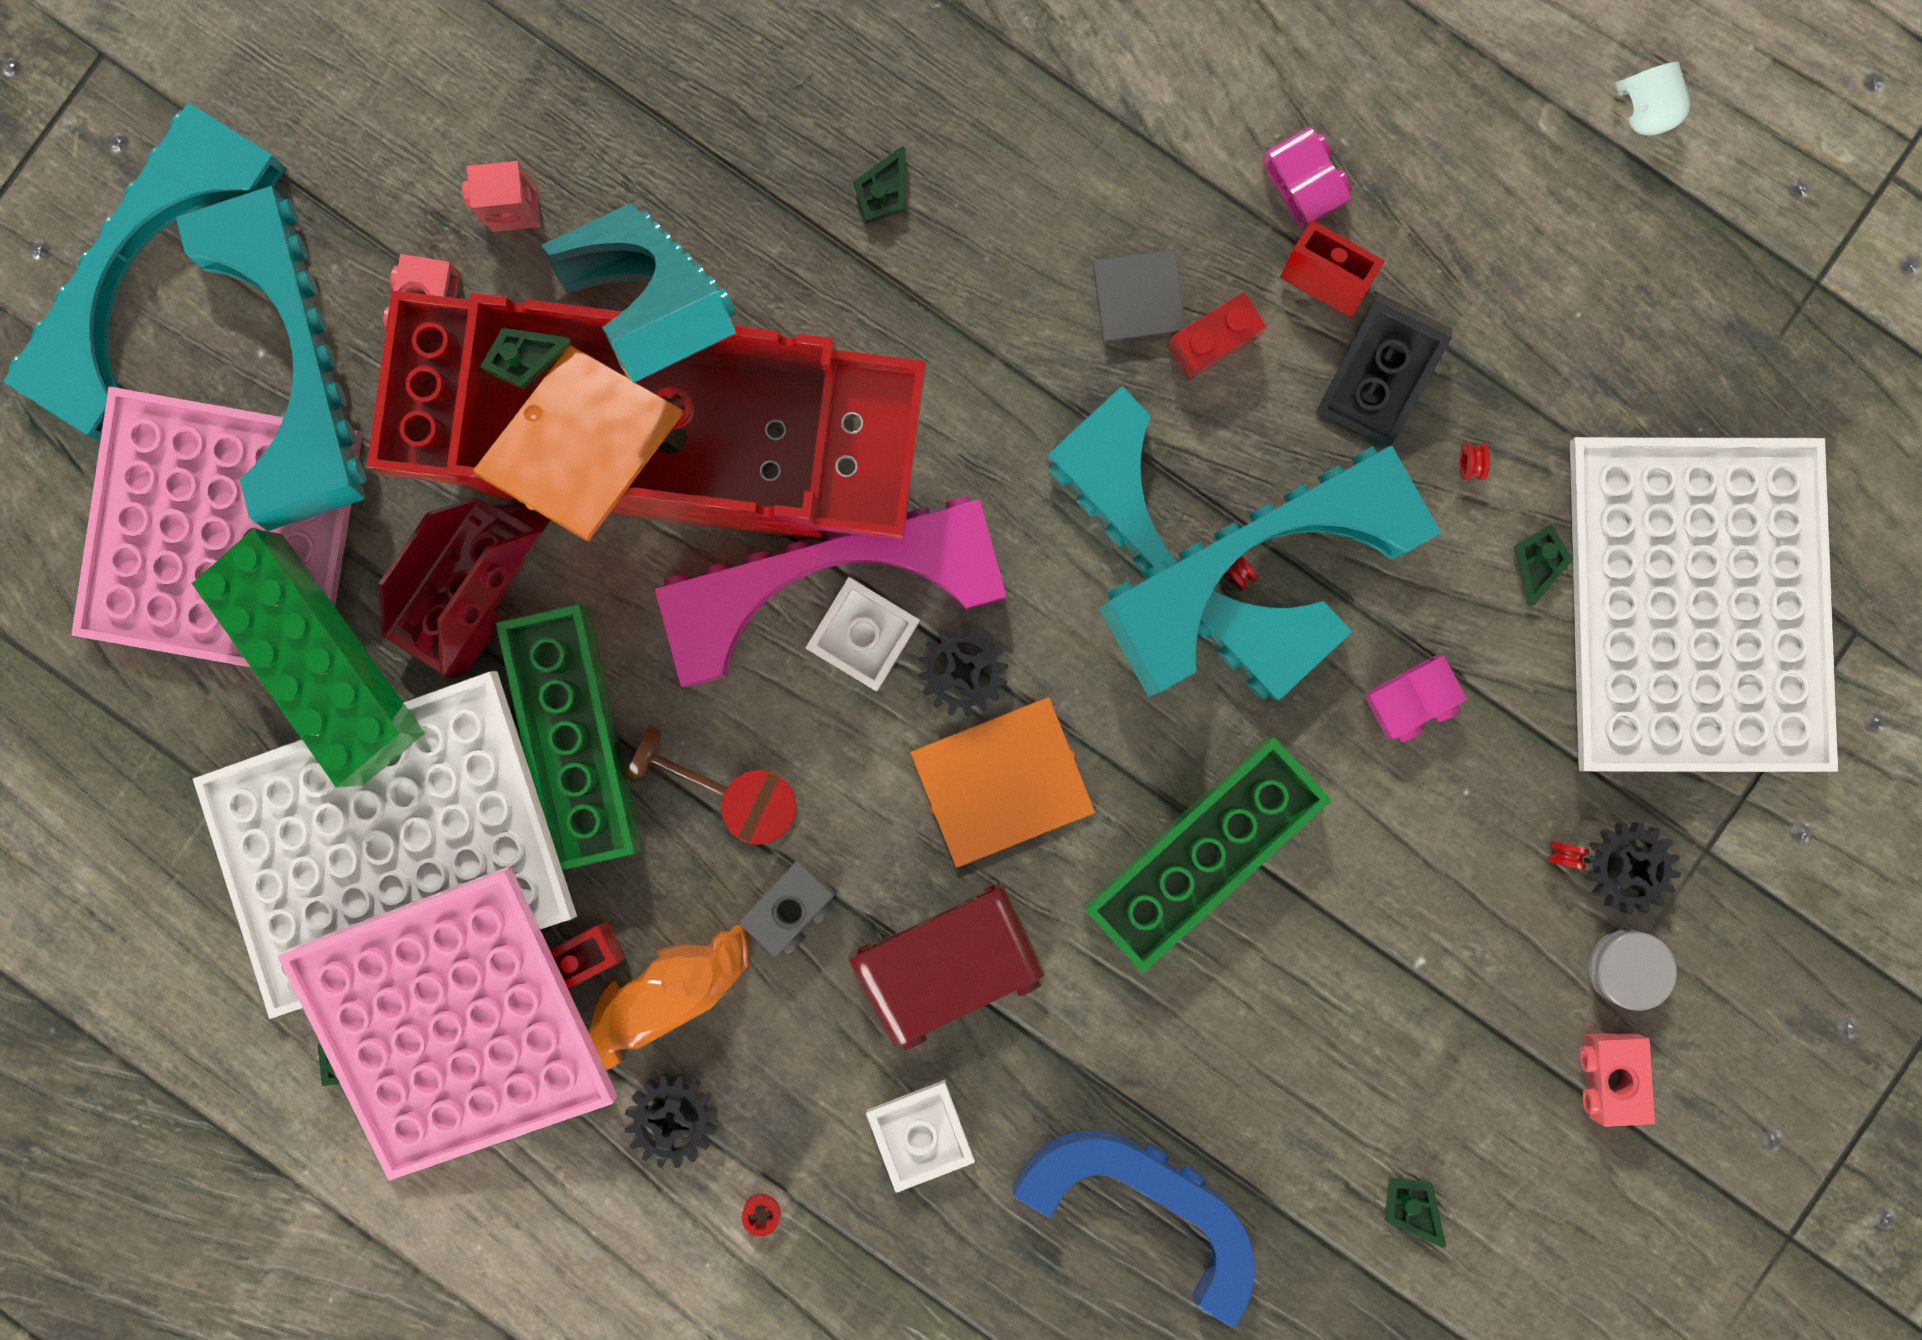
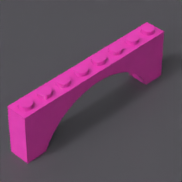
[655,496,1007,688]

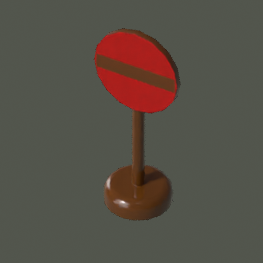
[624,725,796,845]

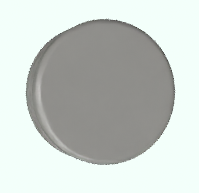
[1588,929,1677,1011]

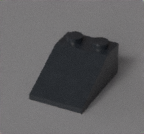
[1316,292,1452,447]

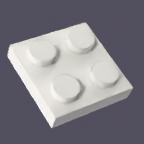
[806,577,920,692]
[866,1080,975,1193]

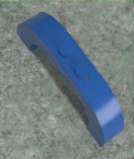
[1012,1130,1255,1329]

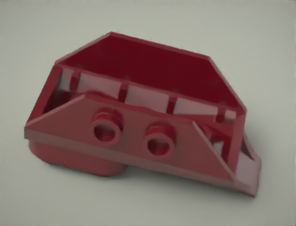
[378,497,551,678]

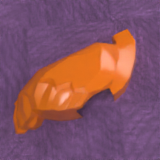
[589,925,751,1070]

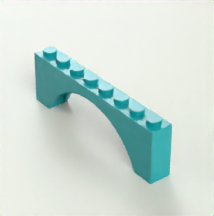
[3,102,287,440]
[176,185,366,531]
[541,203,736,383]
[1047,386,1352,702]
[1099,445,1441,697]

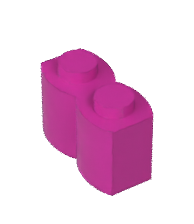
[1262,127,1352,230]
[1363,655,1467,742]

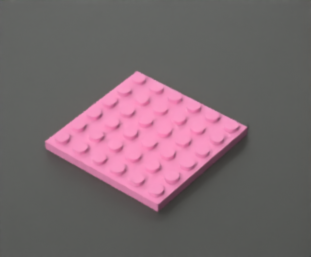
[71,387,363,667]
[278,866,618,1181]

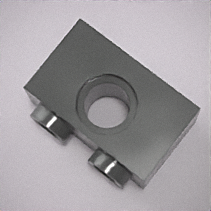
[738,858,836,957]

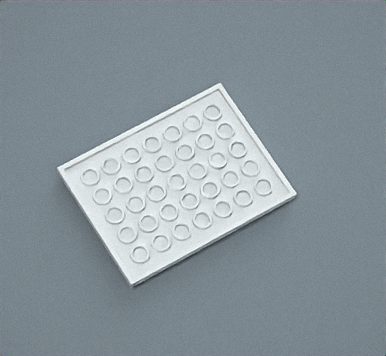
[1570,437,1838,772]
[193,671,577,1019]

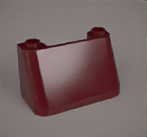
[848,881,1045,1050]

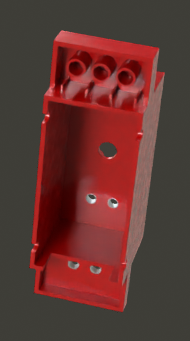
[367,290,926,541]

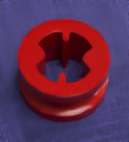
[655,386,695,430]
[1459,443,1490,480]
[1223,556,1259,592]
[1546,841,1589,870]
[742,1193,780,1237]

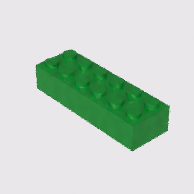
[191,529,425,788]
[496,604,643,870]
[1082,737,1332,974]

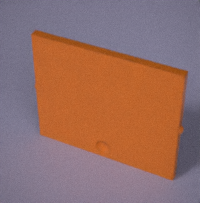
[473,346,683,542]
[910,697,1095,868]

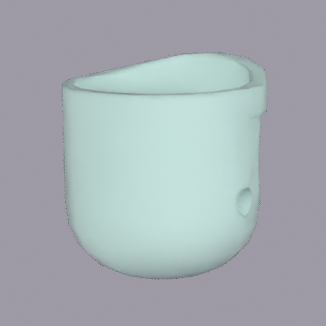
[1614,62,1691,136]

